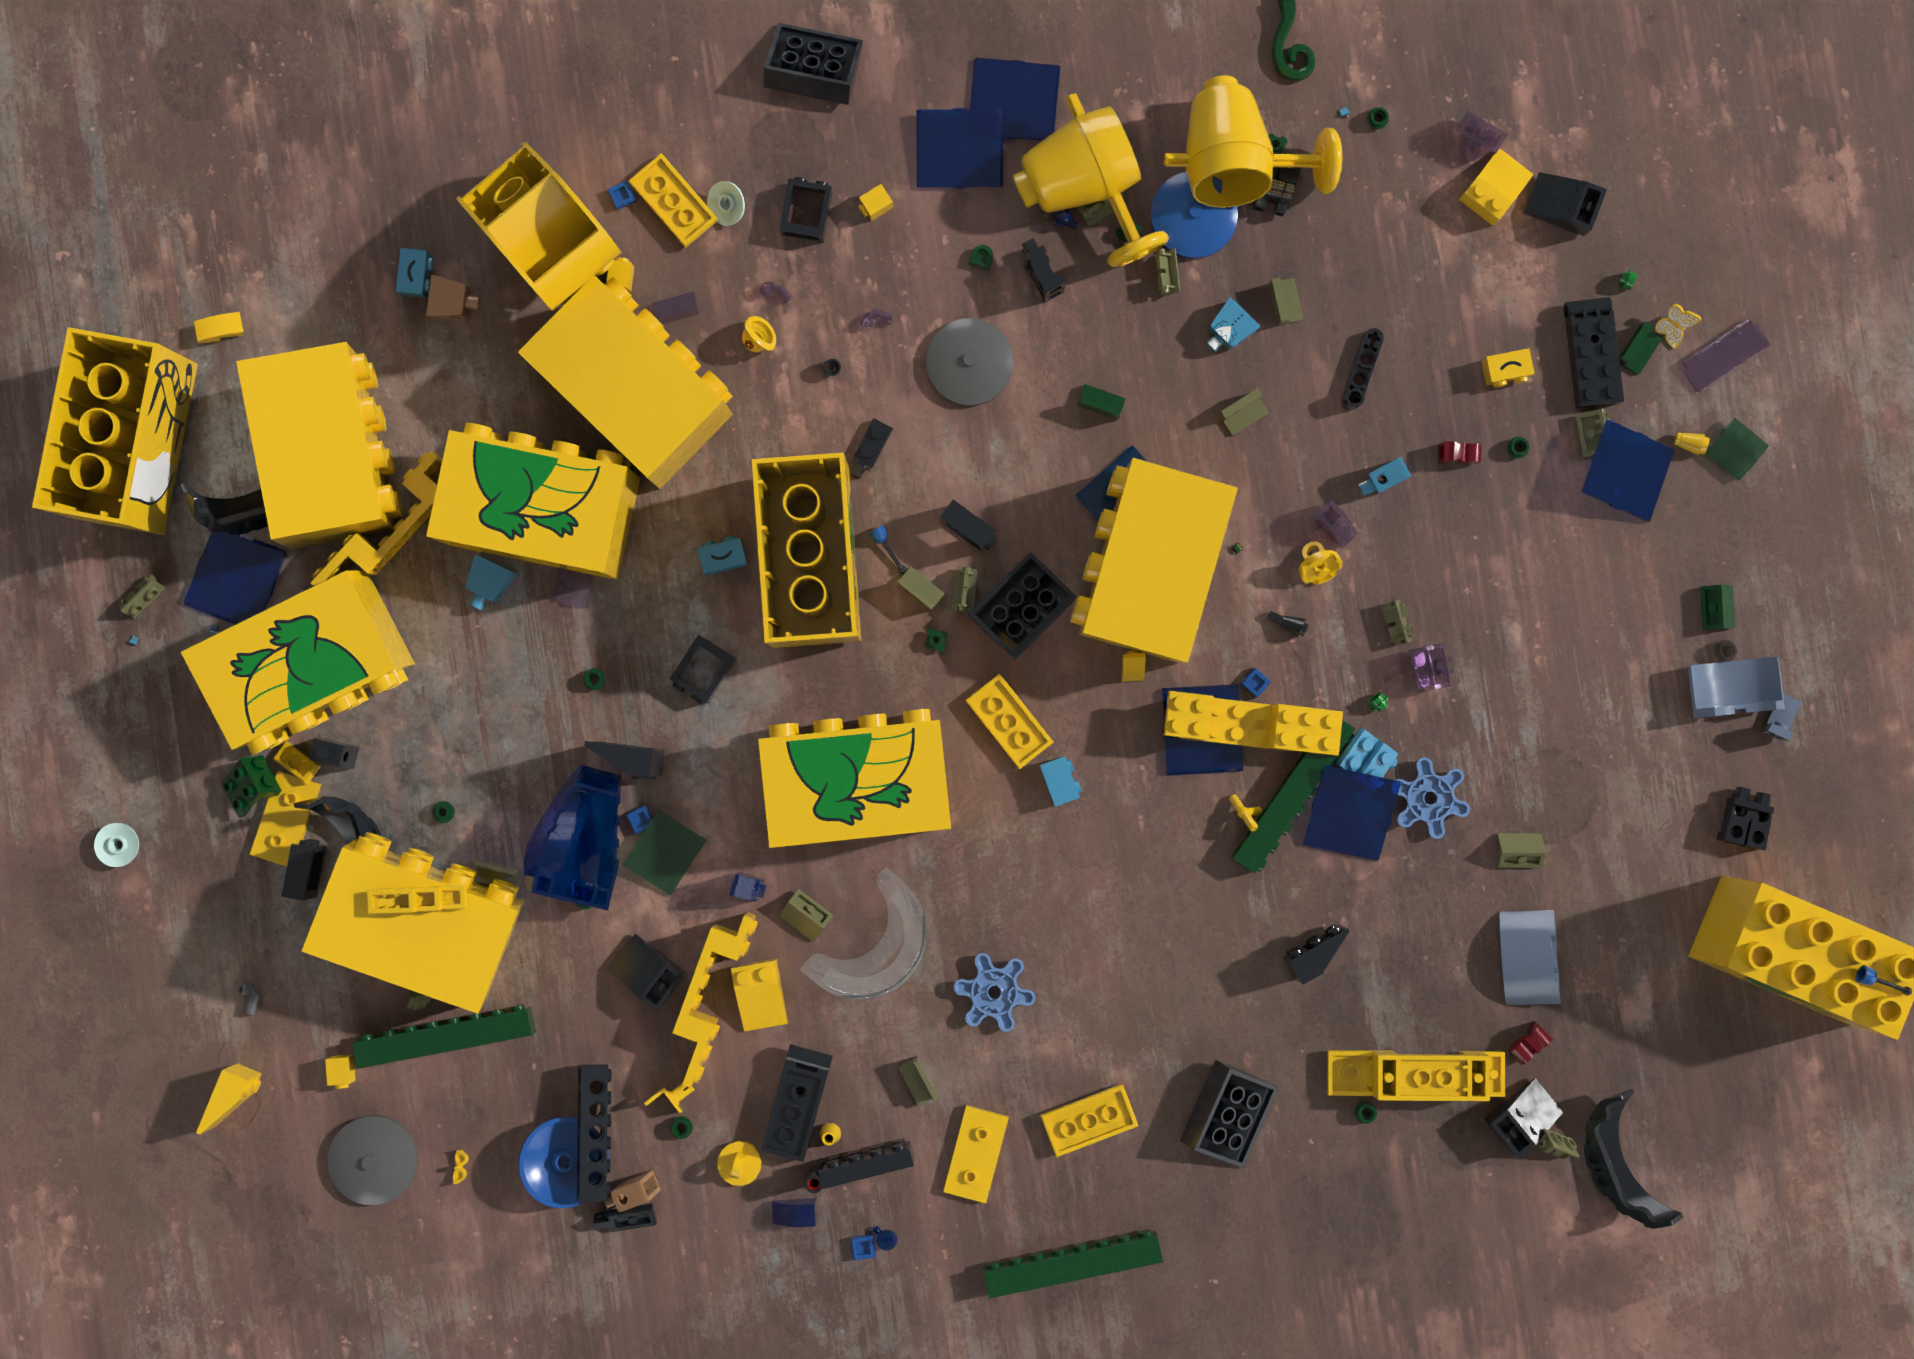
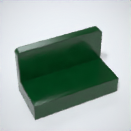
[1619,321,1662,375]
[1077,384,1126,420]
[1700,584,1735,630]

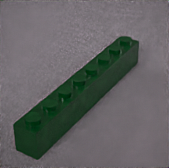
[1231,720,1355,874]
[352,1004,536,1069]
[983,1229,1163,1299]

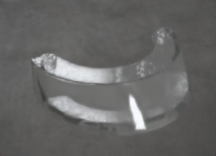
[800,865,927,1000]

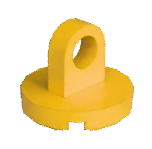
[1298,542,1342,585]
[717,1140,762,1186]

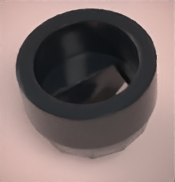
[823,358,841,376]

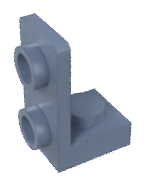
[1762,693,1801,742]

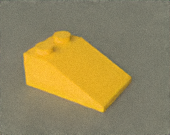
[1459,148,1533,226]
[731,958,788,1032]
[196,1063,262,1134]

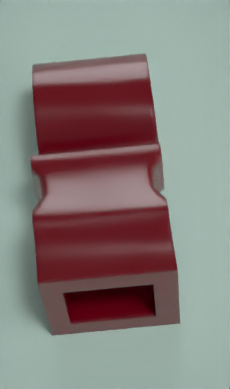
[1438,441,1482,464]
[1508,1021,1553,1065]

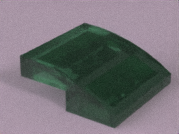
[1706,418,1769,481]

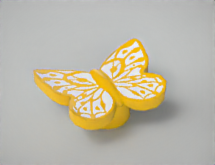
[1655,304,1701,349]

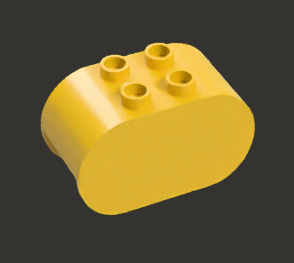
[456,141,621,311]

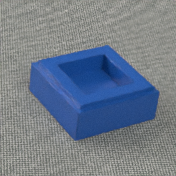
[607,180,637,211]
[1240,667,1271,698]
[626,805,656,834]
[851,1234,876,1260]

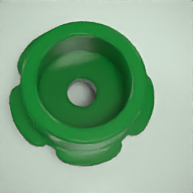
[1619,269,1638,290]
[1368,692,1388,712]

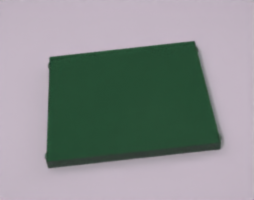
[622,810,706,895]

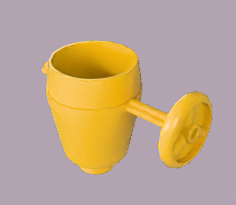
[1164,75,1342,208]
[1012,93,1169,267]

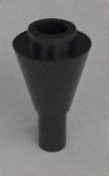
[1267,611,1309,639]

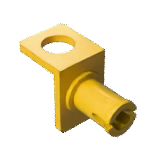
[644,1083,695,1113]

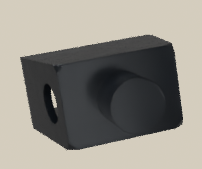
[309,737,360,768]

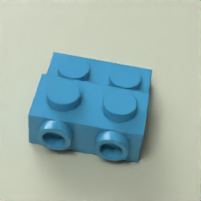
[1336,727,1398,790]

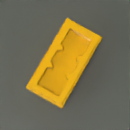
[273,741,321,784]

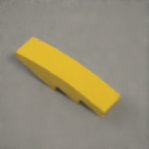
[367,885,468,914]

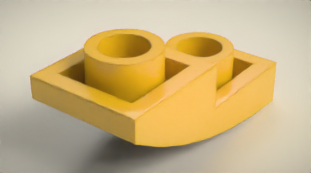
[194,312,243,343]
[1121,650,1146,682]

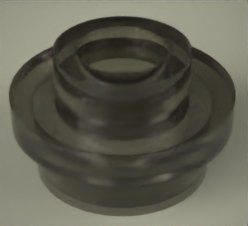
[1714,640,1737,662]

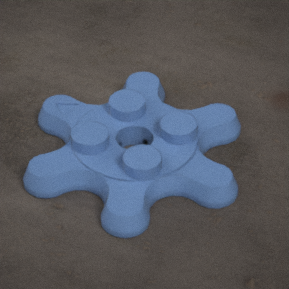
[1391,758,1470,839]
[954,953,1035,1032]

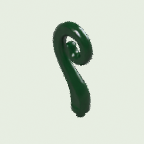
[1271,0,1316,81]

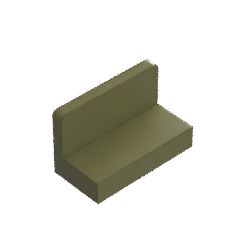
[1268,277,1304,326]
[1218,388,1269,436]
[897,566,945,611]
[1497,833,1546,868]
[474,859,523,887]
[779,889,833,942]
[898,1056,938,1106]

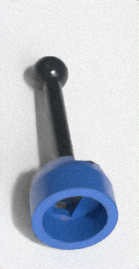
[868,525,906,574]
[1856,965,1912,996]

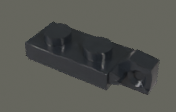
[852,418,893,479]
[593,1203,657,1232]

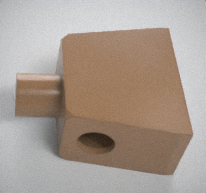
[426,275,481,321]
[604,1170,661,1212]

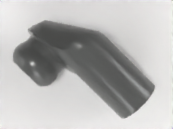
[238,982,260,1015]

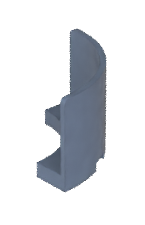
[1688,657,1785,718]
[1500,910,1561,1005]

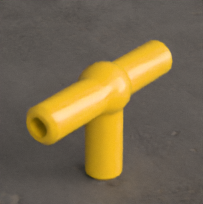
[1229,794,1262,831]

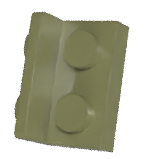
[1576,409,1616,458]

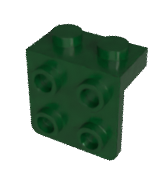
[222,755,282,818]

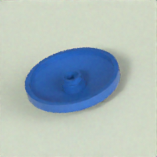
[1150,172,1238,259]
[518,1117,609,1208]

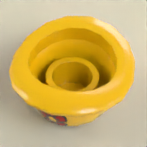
[742,316,776,352]

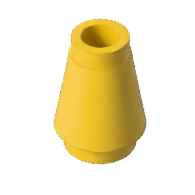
[1674,432,1710,455]
[819,1123,841,1145]

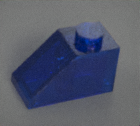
[729,872,767,902]
[772,1198,817,1227]

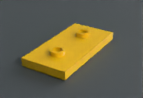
[628,153,719,248]
[965,673,1054,770]
[250,771,322,867]
[1040,1083,1138,1157]
[943,1105,1009,1203]

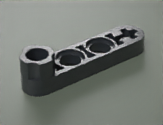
[1341,328,1384,411]

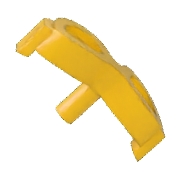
[453,1150,469,1184]

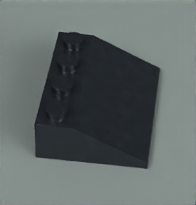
[763,23,863,105]
[968,552,1078,660]
[584,741,665,781]
[1180,1060,1279,1168]

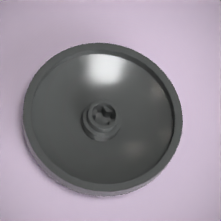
[926,318,1013,406]
[328,1115,418,1205]

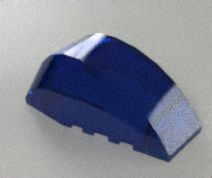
[524,765,621,911]

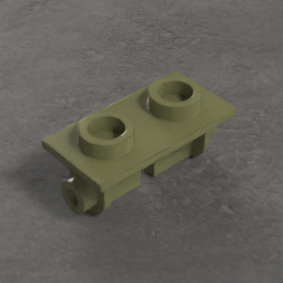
[1078,192,1124,227]
[1154,248,1180,296]
[952,567,978,613]
[119,574,166,619]
[1382,600,1414,646]
[406,990,431,1011]
[1537,1129,1580,1159]

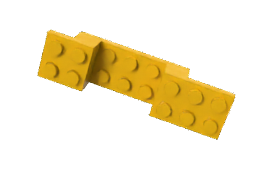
[311,451,443,586]
[1164,691,1343,756]
[673,912,758,1088]
[1327,1050,1505,1101]

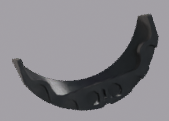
[181,482,268,535]
[293,796,382,845]
[1584,1088,1684,1229]

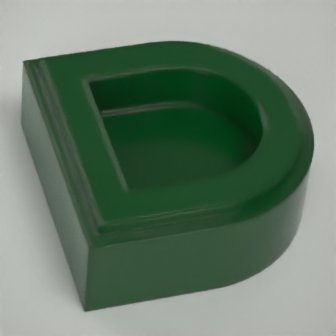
[969,245,993,271]

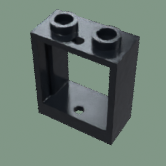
[780,177,833,243]
[940,499,996,552]
[670,635,737,704]
[281,839,327,901]

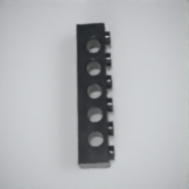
[576,1064,612,1202]

